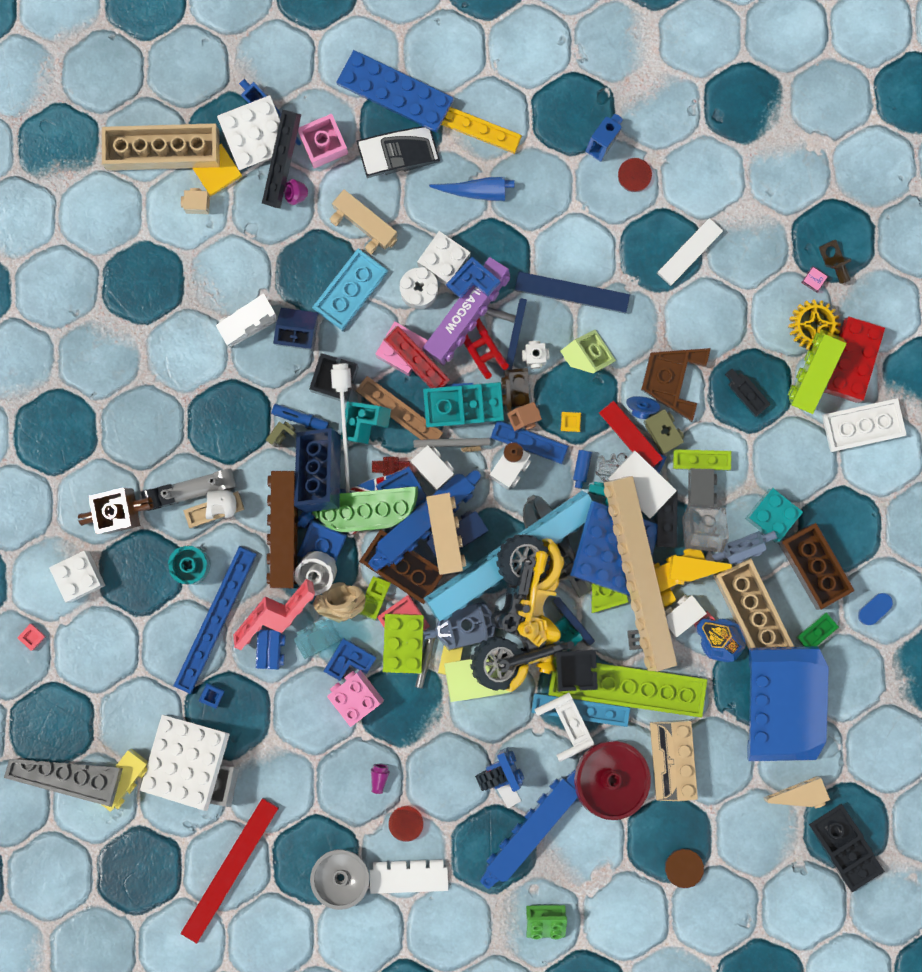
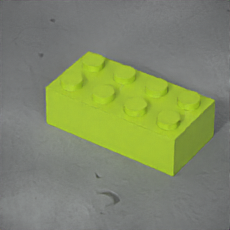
[787,329,847,414]

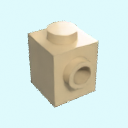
[181,188,210,214]

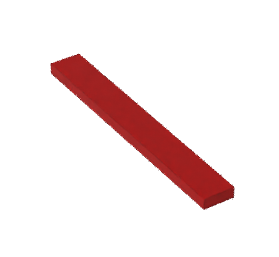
[180,798,279,944]

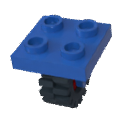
[475,747,525,792]

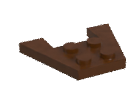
[641,348,711,422]

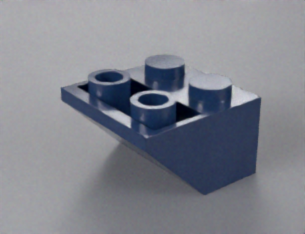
[273,308,319,350]

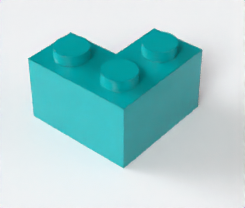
[341,401,391,444]

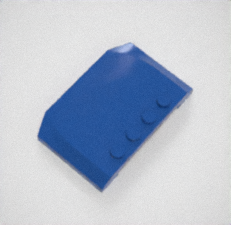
[747,646,829,761]

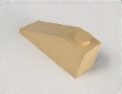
[763,776,830,808]

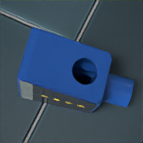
[585,114,623,162]

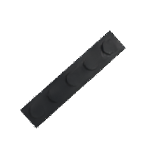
[262,109,302,208]

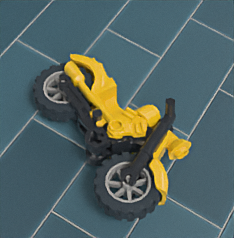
[470,534,574,692]

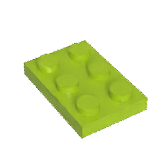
[383,614,424,674]

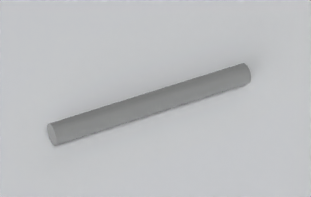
[413,438,490,448]

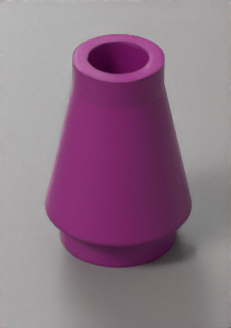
[371,764,390,794]

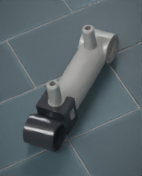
[140,468,236,511]

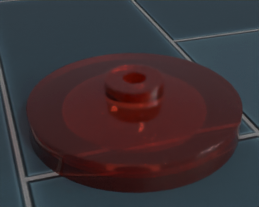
[618,158,652,192]
[389,806,424,842]

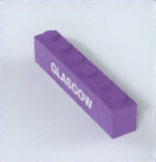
[423,257,510,366]

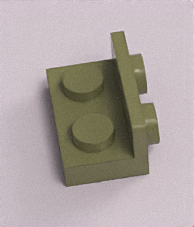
[266,421,296,447]

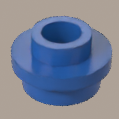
[297,512,315,529]

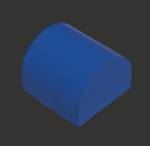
[199,683,224,709]

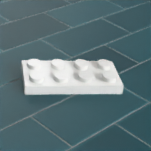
[822,398,907,452]

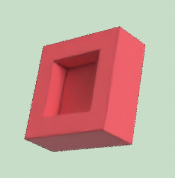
[17,623,46,651]

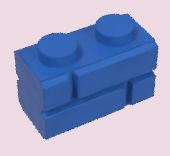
[256,629,286,670]

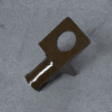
[819,240,851,284]

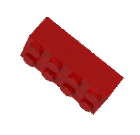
[823,316,885,403]

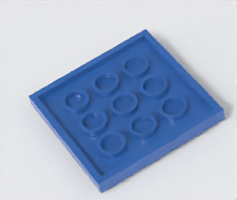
[570,501,657,596]

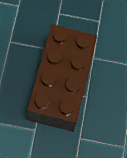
[778,523,855,610]
[359,529,444,604]

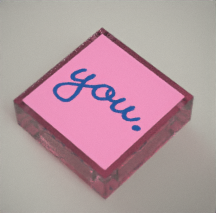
[801,266,829,293]

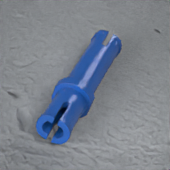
[271,404,329,430]

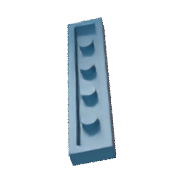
[531,693,630,727]

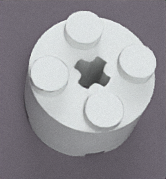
[400,267,438,309]
[294,551,337,596]

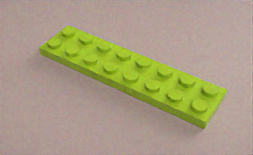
[548,657,707,718]

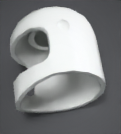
[206,490,236,519]

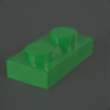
[796,612,839,647]

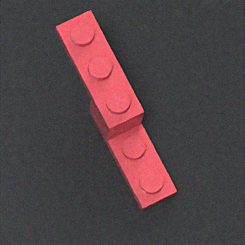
[233,579,315,650]

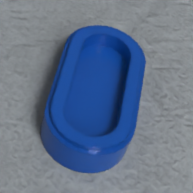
[858,593,893,625]

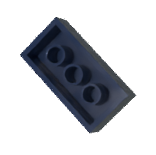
[294,428,341,512]

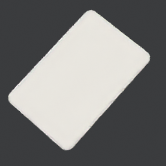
[497,784,521,808]

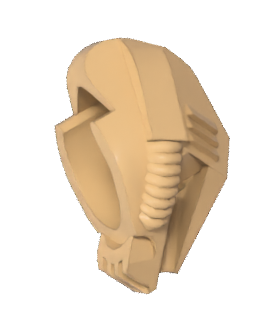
[313,582,366,623]

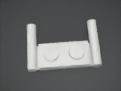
[534,693,594,762]

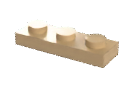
[183,491,245,529]

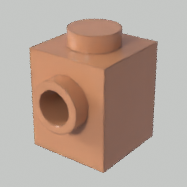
[507,402,542,431]

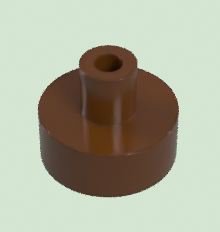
[503,443,523,463]

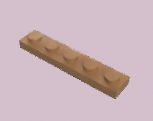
[356,376,443,448]

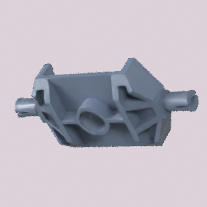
[423,602,499,651]

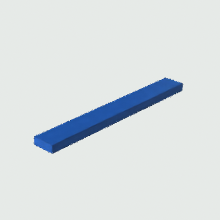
[173,546,257,694]

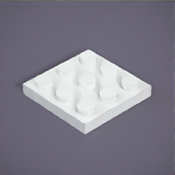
[217,95,280,170]

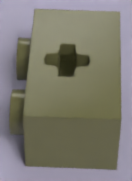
[643,409,684,455]

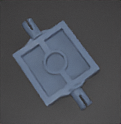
[712,531,777,564]

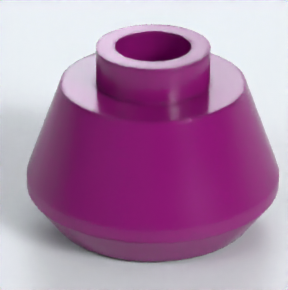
[284,179,308,205]

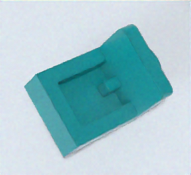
[587,482,609,506]
[555,617,583,651]

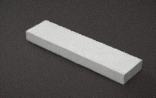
[657,218,723,286]

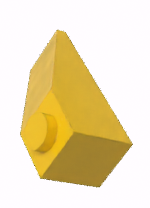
[668,555,732,585]

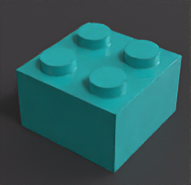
[745,488,803,543]

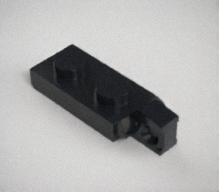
[725,368,771,417]

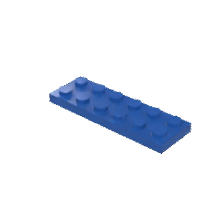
[336,50,454,133]

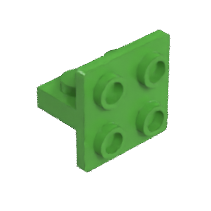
[526,905,567,940]

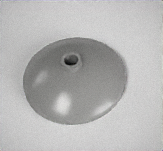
[310,849,369,910]

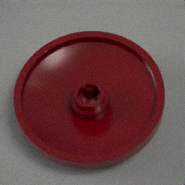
[574,741,651,820]

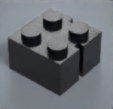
[309,353,359,403]
[555,650,598,692]

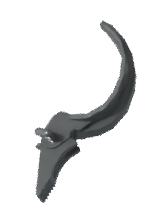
[523,495,592,598]

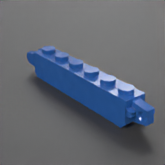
[368,470,481,572]
[480,770,578,889]

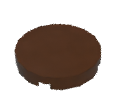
[665,848,704,888]

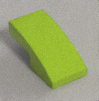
[359,576,391,621]

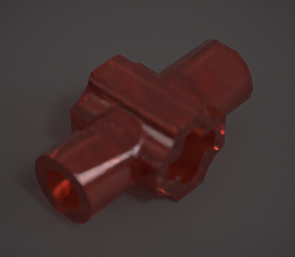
[372,457,410,476]

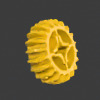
[788,299,841,350]

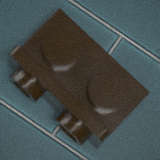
[501,368,530,412]

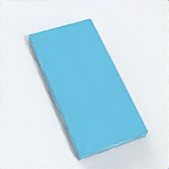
[312,248,388,331]

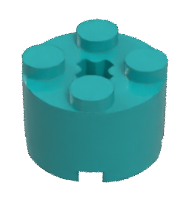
[168,546,211,585]

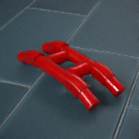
[463,318,509,379]

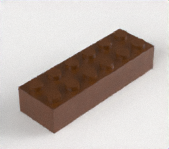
[266,471,298,588]

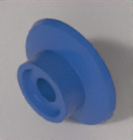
[626,396,660,419]

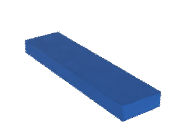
[490,421,569,464]

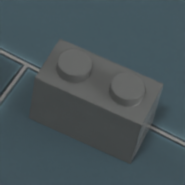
[688,468,717,509]

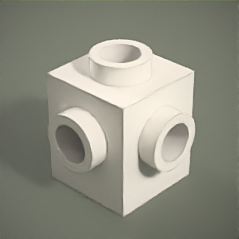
[522,341,549,369]

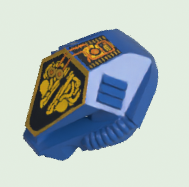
[697,618,746,662]

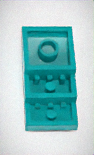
[423,382,504,427]

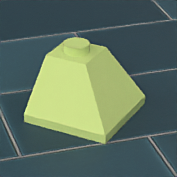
[560,330,616,373]

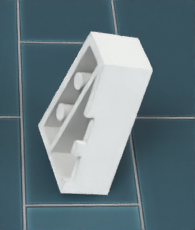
[216,294,278,348]

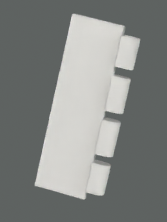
[370,859,448,894]

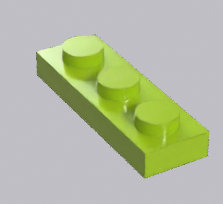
[673,449,731,471]

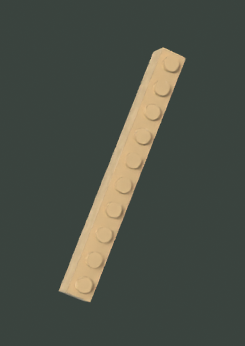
[604,476,677,672]

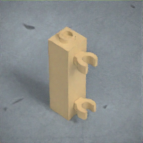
[330,189,398,255]

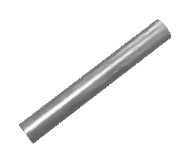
[485,307,516,323]
[415,630,435,689]

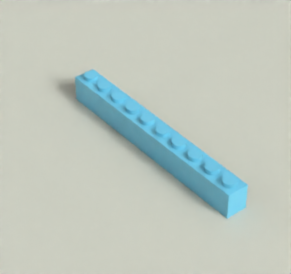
[423,491,593,621]

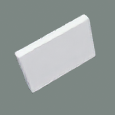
[608,451,677,518]

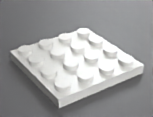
[140,715,229,811]

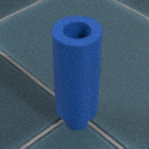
[573,450,592,489]

